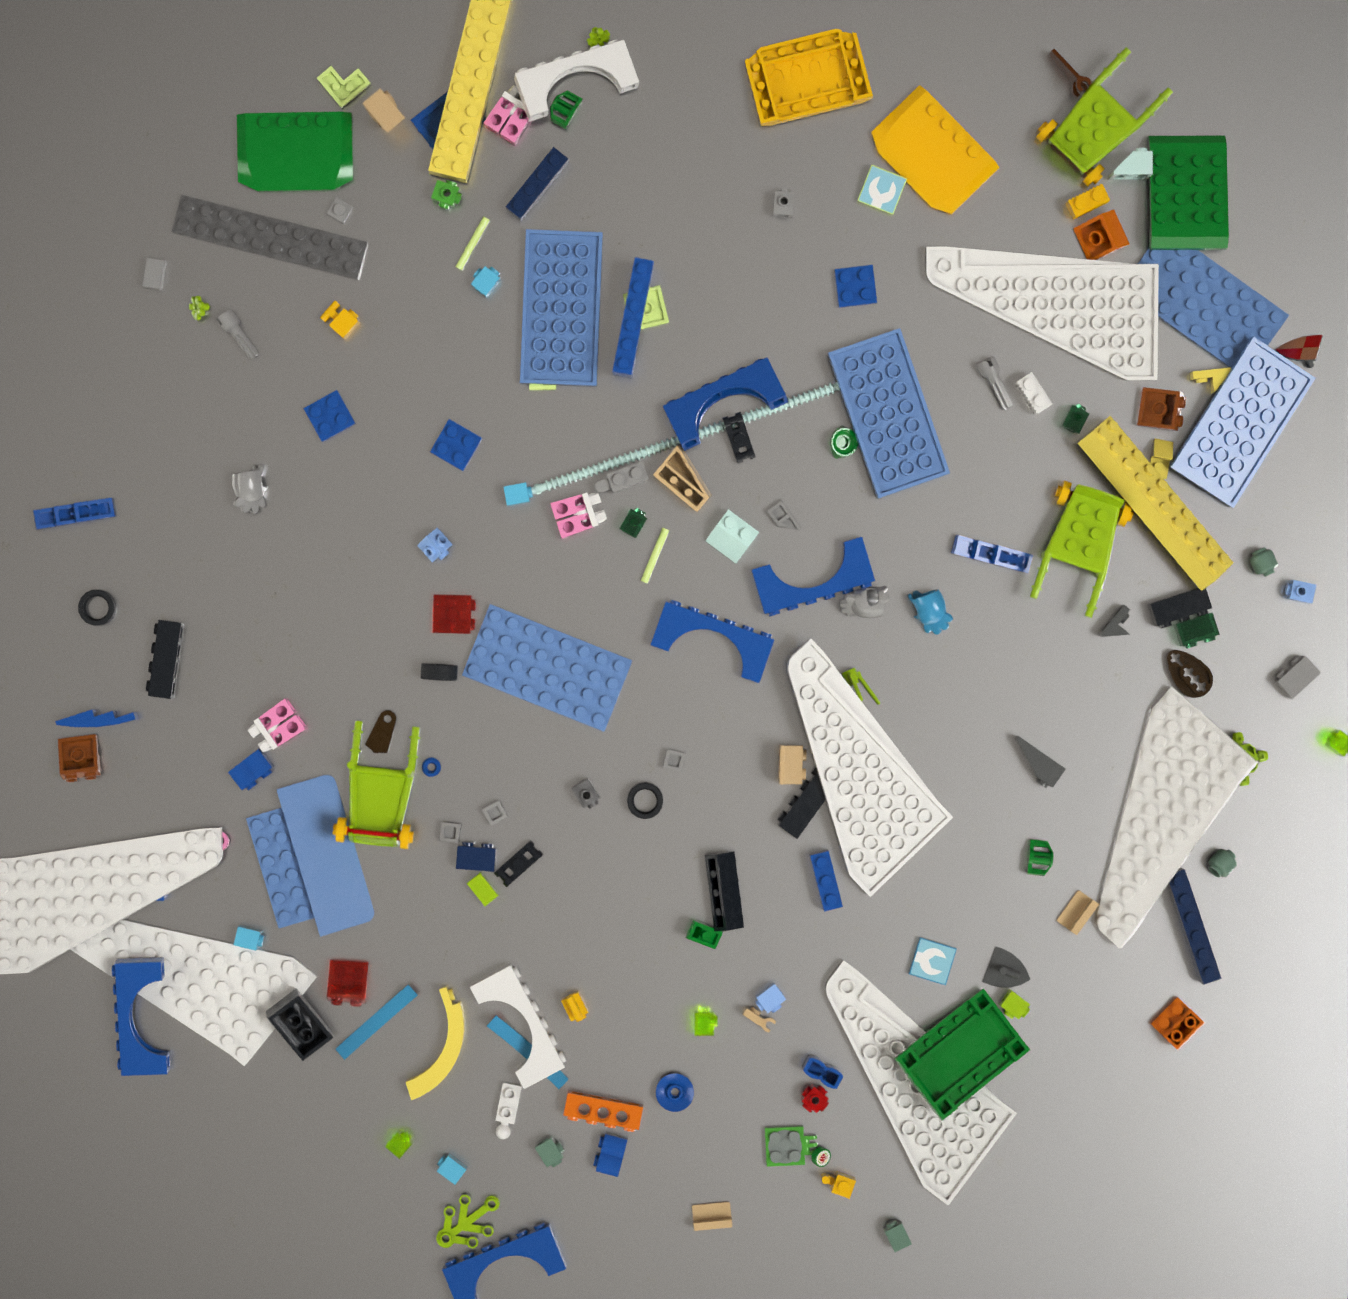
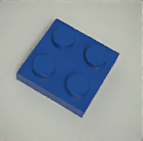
[834,265,877,308]
[303,390,356,442]
[430,419,483,471]

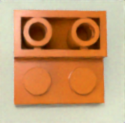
[1151,997,1205,1050]

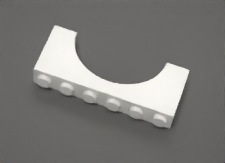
[514,40,639,122]
[470,964,567,1089]

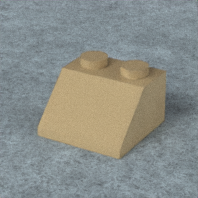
[778,745,807,784]

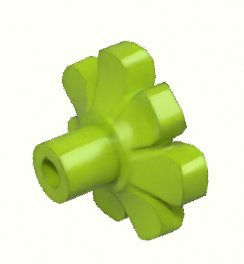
[586,27,610,47]
[189,296,209,320]

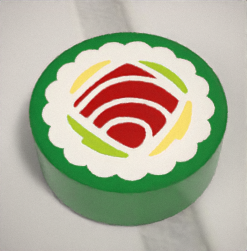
[811,1147,831,1167]

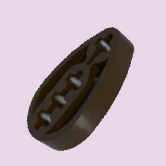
[1166,650,1213,698]

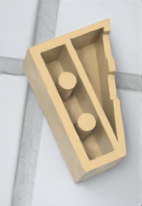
[363,88,405,133]
[653,444,712,512]

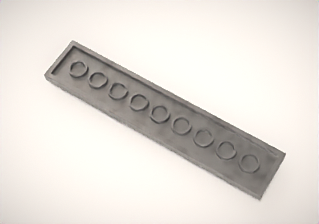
[172,195,368,280]

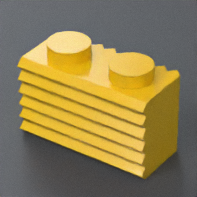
[1066,184,1110,220]

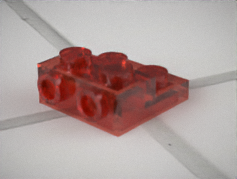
[433,594,476,634]
[327,960,369,1007]

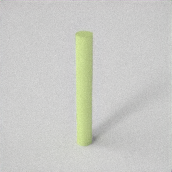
[455,216,490,270]
[641,528,669,584]

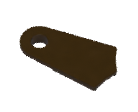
[365,710,396,753]

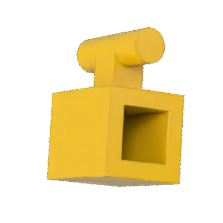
[320,300,360,339]
[561,990,589,1022]
[821,1171,856,1199]

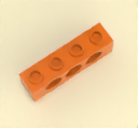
[563,1090,643,1132]

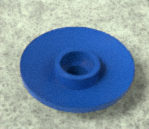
[656,1073,694,1112]

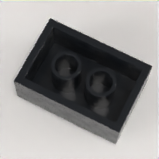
[266,988,333,1061]

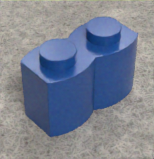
[228,748,274,791]
[802,1055,843,1089]
[593,1133,628,1177]

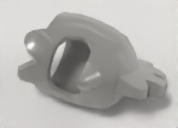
[232,464,269,514]
[840,586,890,618]

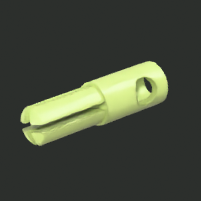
[529,384,556,390]

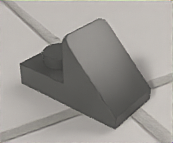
[1098,605,1130,637]

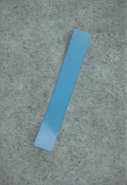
[335,984,418,1060]
[487,1016,568,1089]

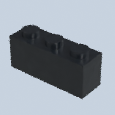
[1148,588,1212,629]

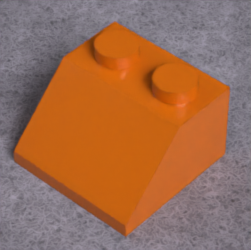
[1073,209,1130,260]

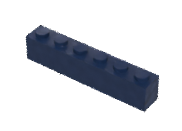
[1167,868,1222,985]

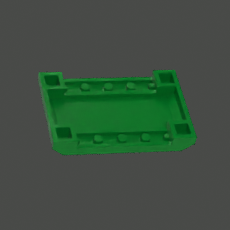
[1147,135,1229,250]
[894,989,1030,1121]

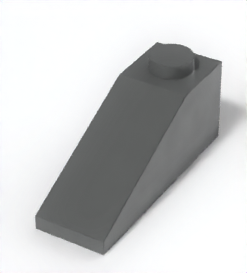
[1015,736,1066,788]

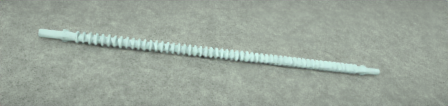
[531,382,840,495]

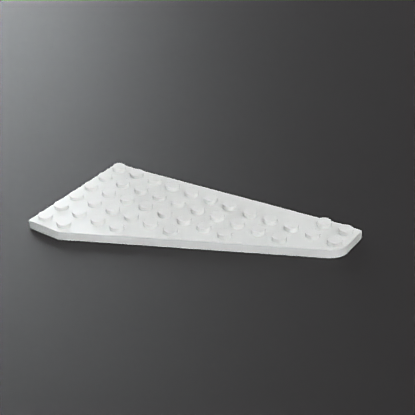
[926,246,1159,380]
[787,638,953,897]
[1096,686,1258,948]
[0,828,223,974]
[70,919,318,1066]
[826,960,1017,1205]

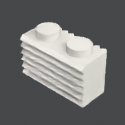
[1015,372,1053,415]

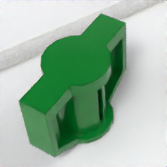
[550,90,583,129]
[1027,839,1054,876]

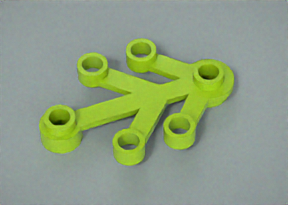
[436,1194,500,1249]

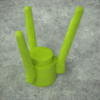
[841,668,880,705]

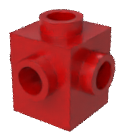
[801,1084,829,1113]

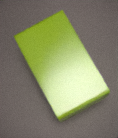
[467,872,499,906]

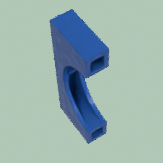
[612,257,654,379]
[663,357,788,451]
[751,537,875,617]
[651,600,774,683]
[112,957,170,1076]
[442,1222,567,1299]

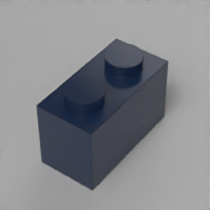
[456,842,497,872]

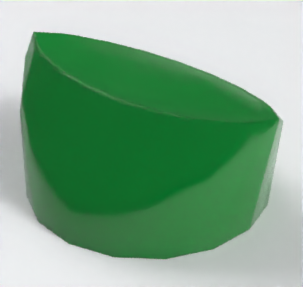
[831,425,858,459]

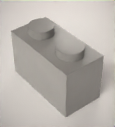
[1274,655,1321,699]

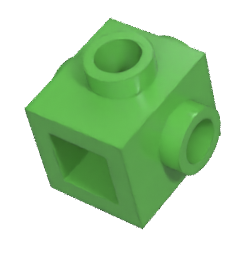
[431,180,462,209]

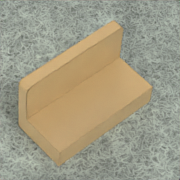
[1057,890,1099,935]
[692,1201,732,1231]

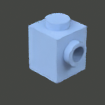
[1285,580,1316,604]
[755,983,786,1013]

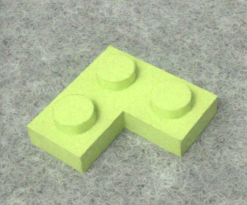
[317,66,371,108]

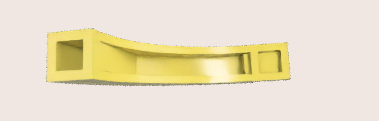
[405,985,465,1100]

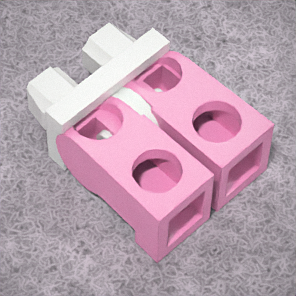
[483,85,529,146]
[550,493,607,539]
[248,698,308,753]

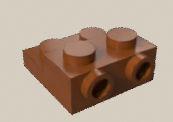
[1137,387,1186,431]
[58,734,101,782]

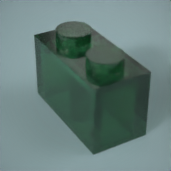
[1173,613,1220,649]

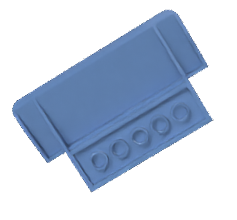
[246,775,374,937]

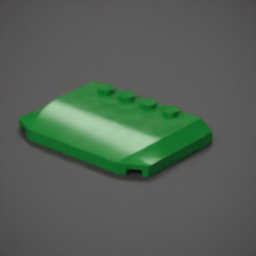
[237,112,354,192]

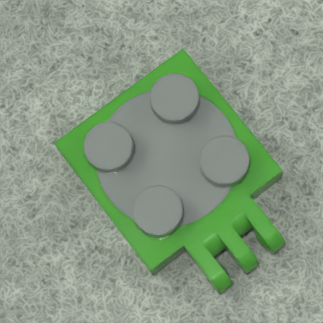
[765,1126,818,1167]

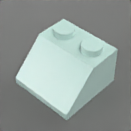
[1109,148,1153,180]
[706,509,759,563]

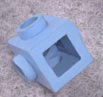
[417,527,453,563]

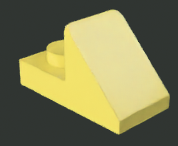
[1190,368,1231,394]
[1149,438,1173,480]

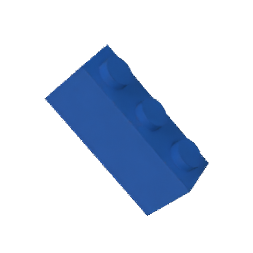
[809,850,843,912]

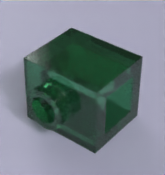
[1060,404,1090,435]
[619,508,648,539]

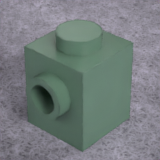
[535,1135,565,1167]
[884,1220,912,1252]

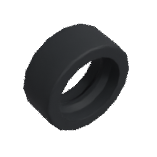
[78,590,116,626]
[420,663,458,681]
[627,782,663,819]

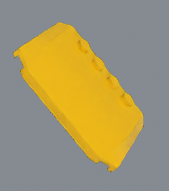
[745,29,873,126]
[871,85,1000,215]

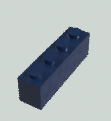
[506,147,569,222]

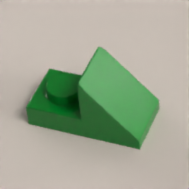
[685,920,723,949]

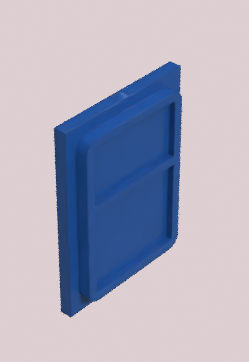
[411,91,486,149]

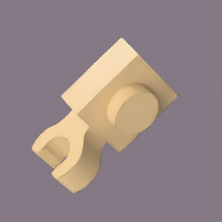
[742,1006,776,1032]

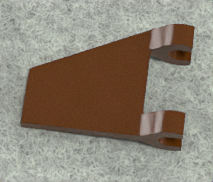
[1049,49,1092,98]

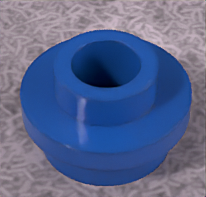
[422,758,441,777]

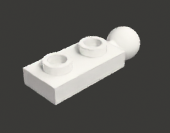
[495,1082,522,1139]

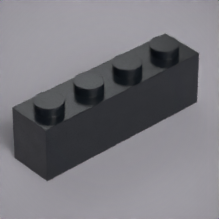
[146,620,184,699]
[777,766,826,839]
[705,851,744,931]

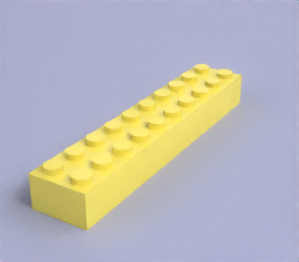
[428,0,513,183]
[1078,416,1233,591]

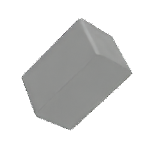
[142,257,167,291]

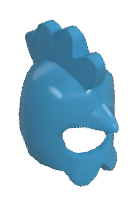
[908,589,953,635]

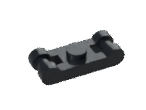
[722,412,756,463]
[494,841,544,887]

